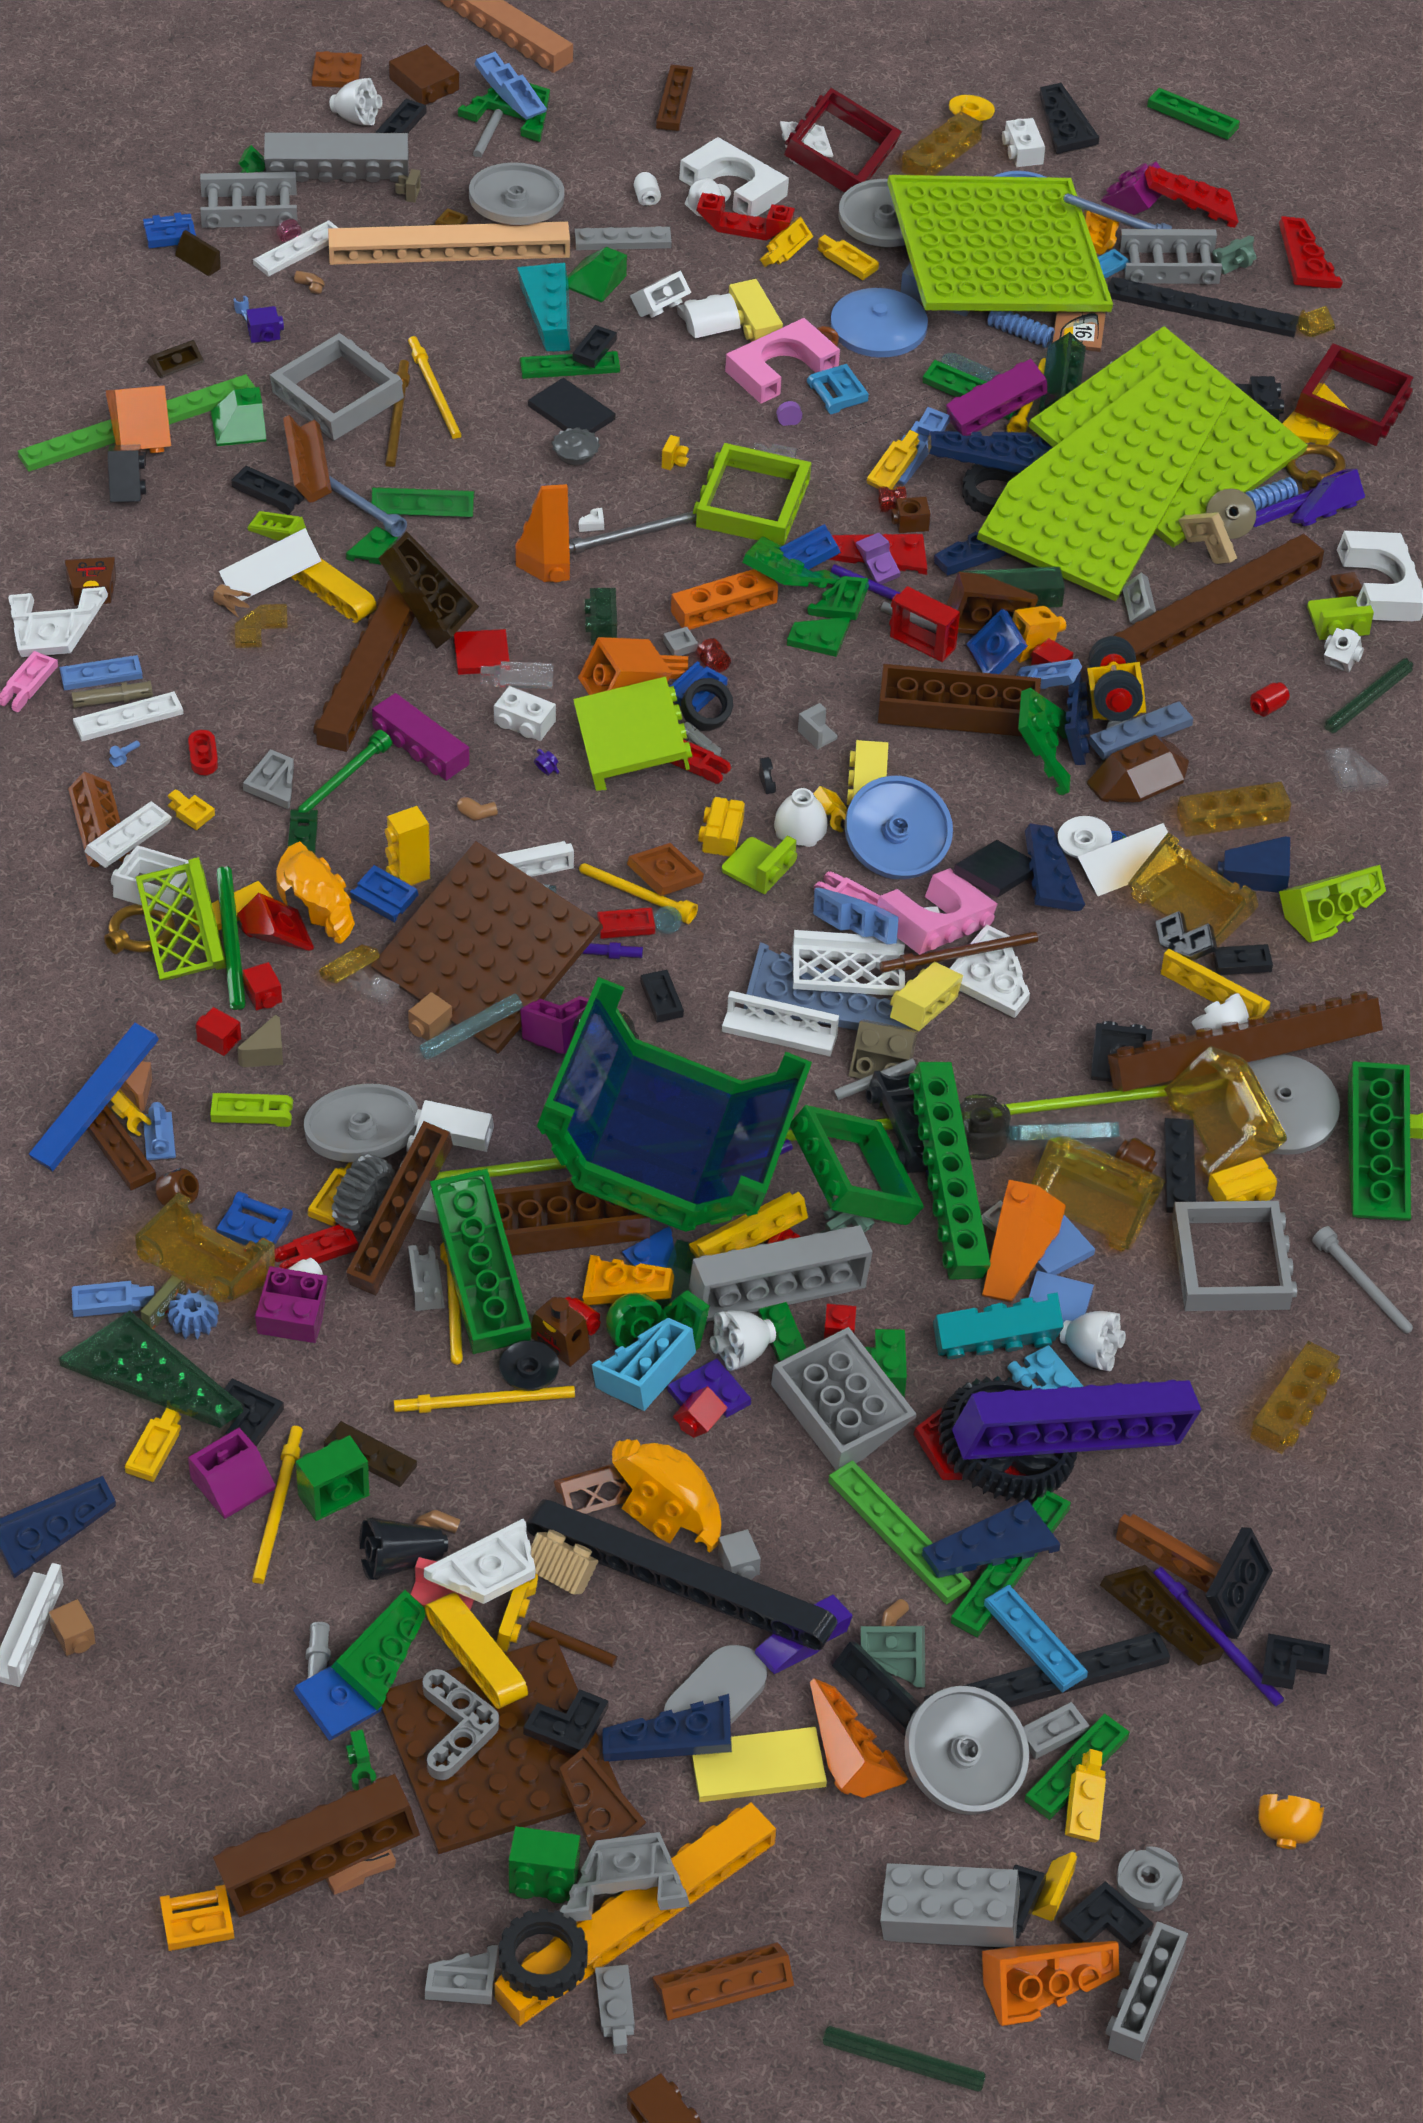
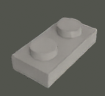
[1123,572,1156,624]
[1023,1702,1089,1759]

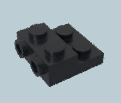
[1235,376,1284,421]
[1090,1021,1153,1082]

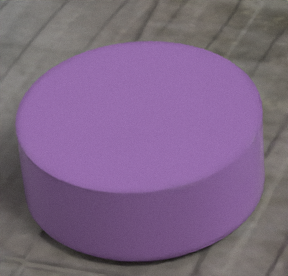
[776,401,802,426]

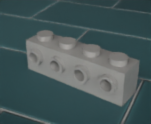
[1105,1921,1188,2061]

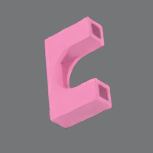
[725,318,840,404]
[876,868,997,955]

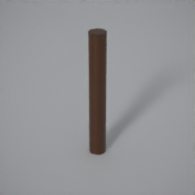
[528,1620,618,1668]

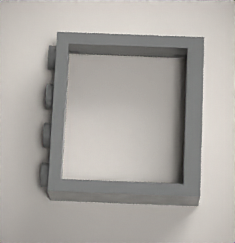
[270,333,404,441]
[1172,1201,1297,1311]

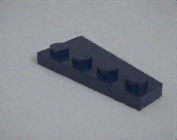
[934,531,1009,576]
[1065,672,1090,765]
[1025,823,1085,911]
[0,1476,116,1578]
[922,1500,1060,1578]
[603,1694,732,1761]

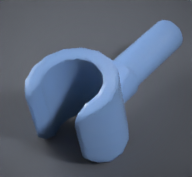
[234,296,249,322]
[109,740,140,767]

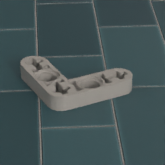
[423,1669,499,1780]

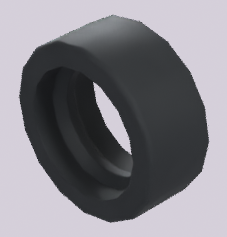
[681,678,734,731]

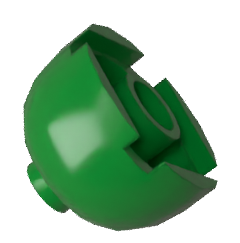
[606,1293,667,1348]

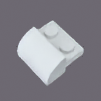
[677,293,741,338]

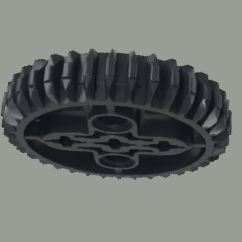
[937,1376,1077,1503]

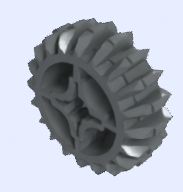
[332,1154,395,1233]

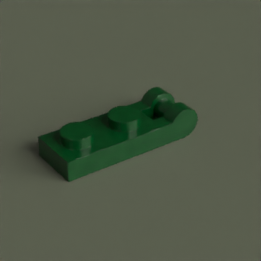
[288,809,318,854]

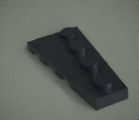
[1039,83,1099,154]

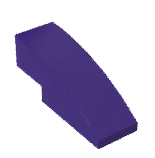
[755,1595,853,1674]

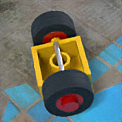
[1087,636,1146,721]

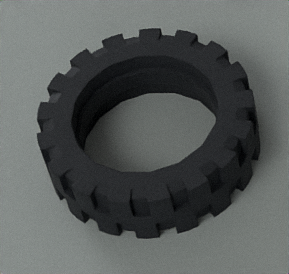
[962,464,1019,516]
[499,1909,588,2000]

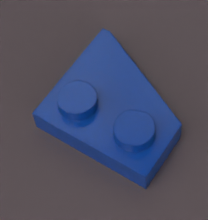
[622,1226,679,1284]

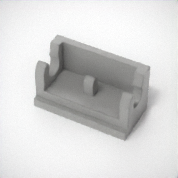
[408,1245,445,1311]

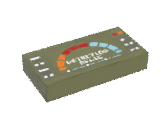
[141,1272,186,1333]

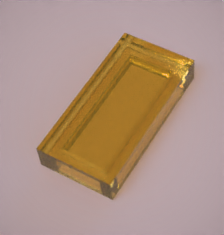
[319,944,380,983]

